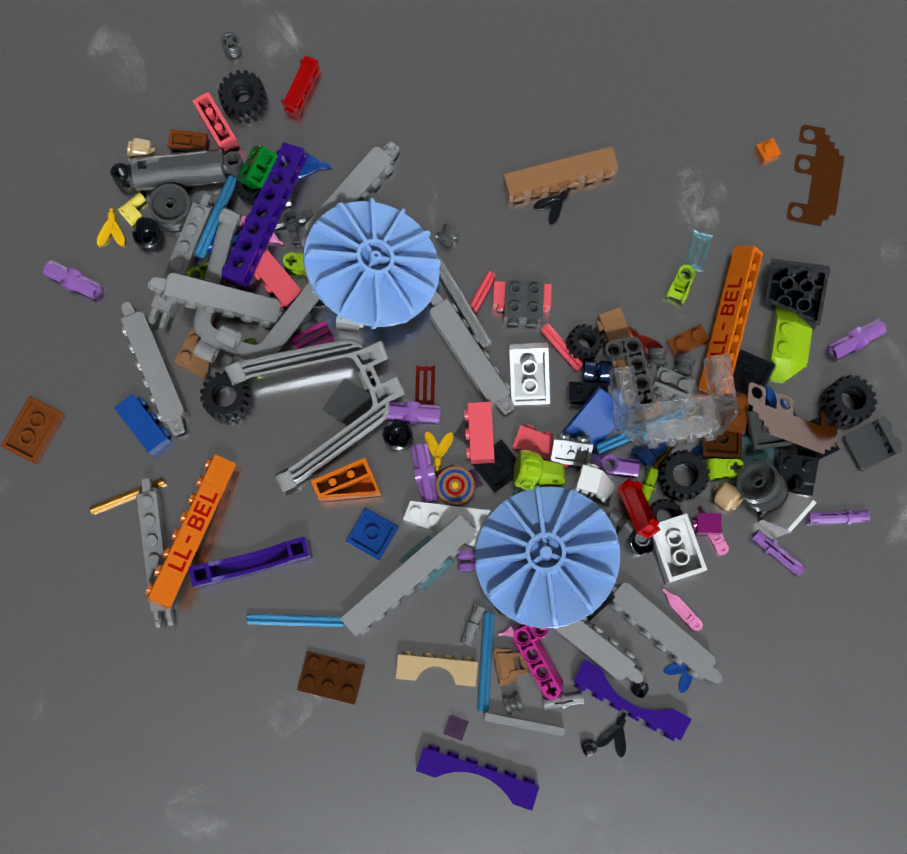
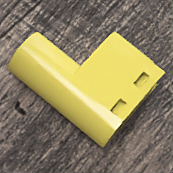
[117,192,146,226]

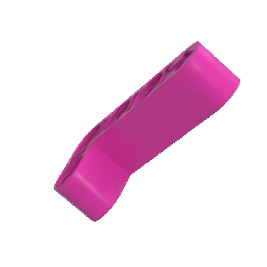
[513,624,564,699]

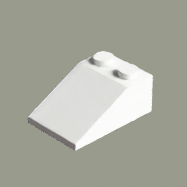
[509,343,550,405]
[758,491,816,538]
[652,513,707,584]

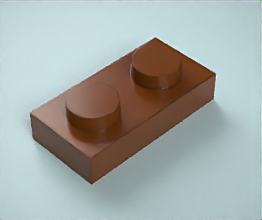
[167,129,208,152]
[666,323,710,358]
[724,392,749,434]

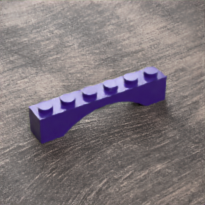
[189,536,312,588]
[572,659,692,742]
[416,744,539,811]

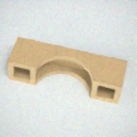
[396,651,478,687]

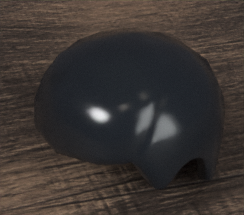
[132,218,161,248]
[382,421,413,451]
[628,529,655,555]

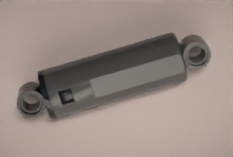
[110,149,244,192]

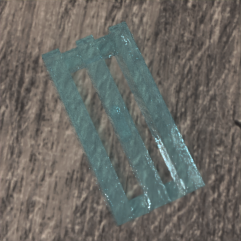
[685,231,713,272]

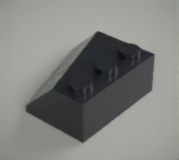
[765,258,830,326]

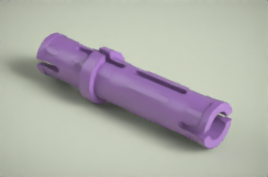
[808,509,870,524]
[751,529,806,576]

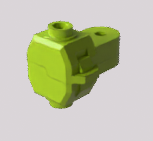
[513,450,565,490]

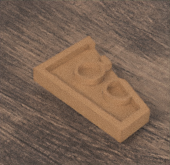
[173,320,219,381]

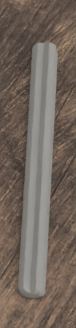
[436,252,491,348]

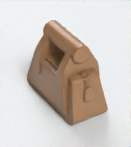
[492,647,530,686]

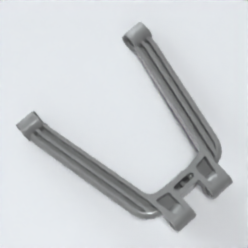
[193,207,319,365]
[225,339,406,492]

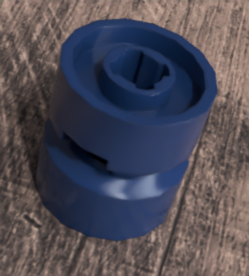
[583,360,612,386]
[631,431,668,468]

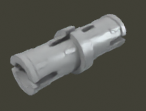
[460,605,485,646]
[542,690,584,710]

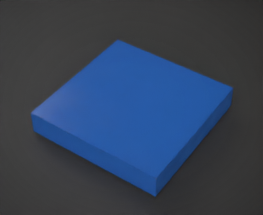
[346,507,399,561]

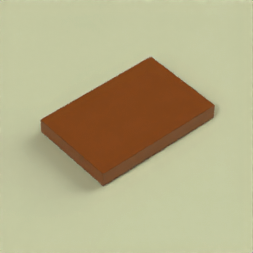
[1,396,64,464]

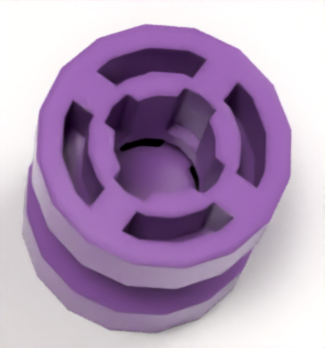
[457,550,476,571]

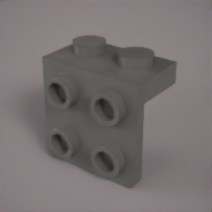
[503,280,544,327]
[844,416,903,470]

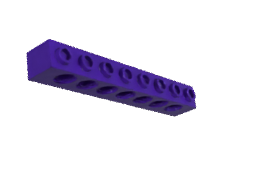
[221,142,308,289]

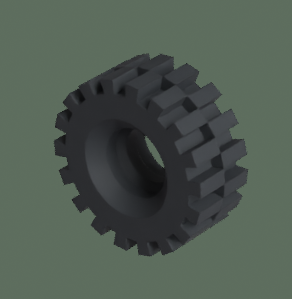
[218,70,267,121]

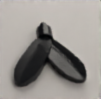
[533,188,570,225]
[596,713,626,757]

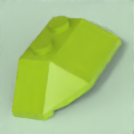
[767,306,812,383]

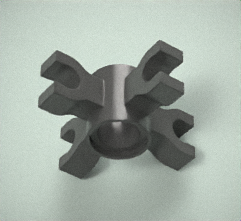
[275,197,313,244]

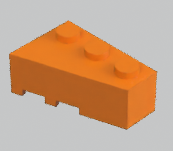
[311,458,382,501]

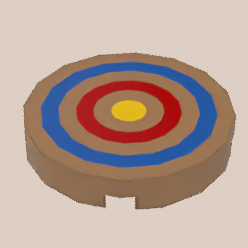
[436,466,475,505]

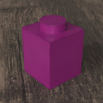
[692,513,722,535]

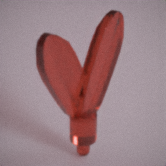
[628,326,663,360]

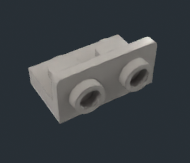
[652,366,696,403]
[550,433,593,467]

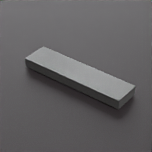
[484,712,565,736]

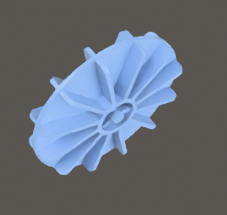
[303,198,441,329]
[475,485,620,629]

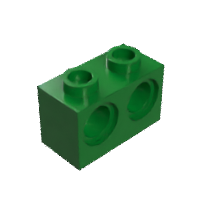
[237,145,278,189]

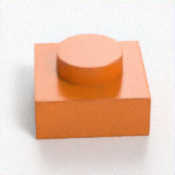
[755,137,781,163]

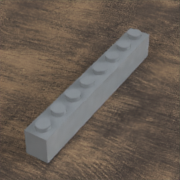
[340,513,477,637]

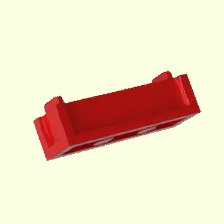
[281,55,320,116]
[618,479,661,539]

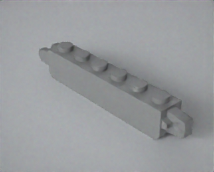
[301,141,400,251]
[148,193,214,328]
[147,273,287,327]
[429,292,514,415]
[121,301,187,436]
[136,478,175,628]
[610,582,723,684]
[554,616,645,684]

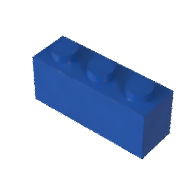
[114,394,171,456]

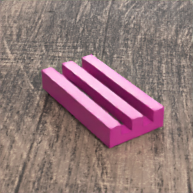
[291,321,334,349]

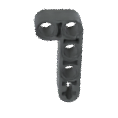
[603,337,655,413]

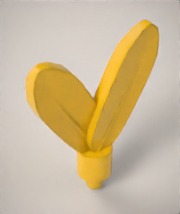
[97,208,126,247]
[424,431,453,471]

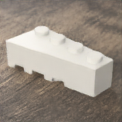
[403,501,491,549]

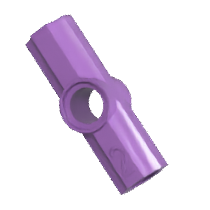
[43,260,102,300]
[828,318,887,360]
[386,401,441,424]
[411,444,438,503]
[579,454,639,477]

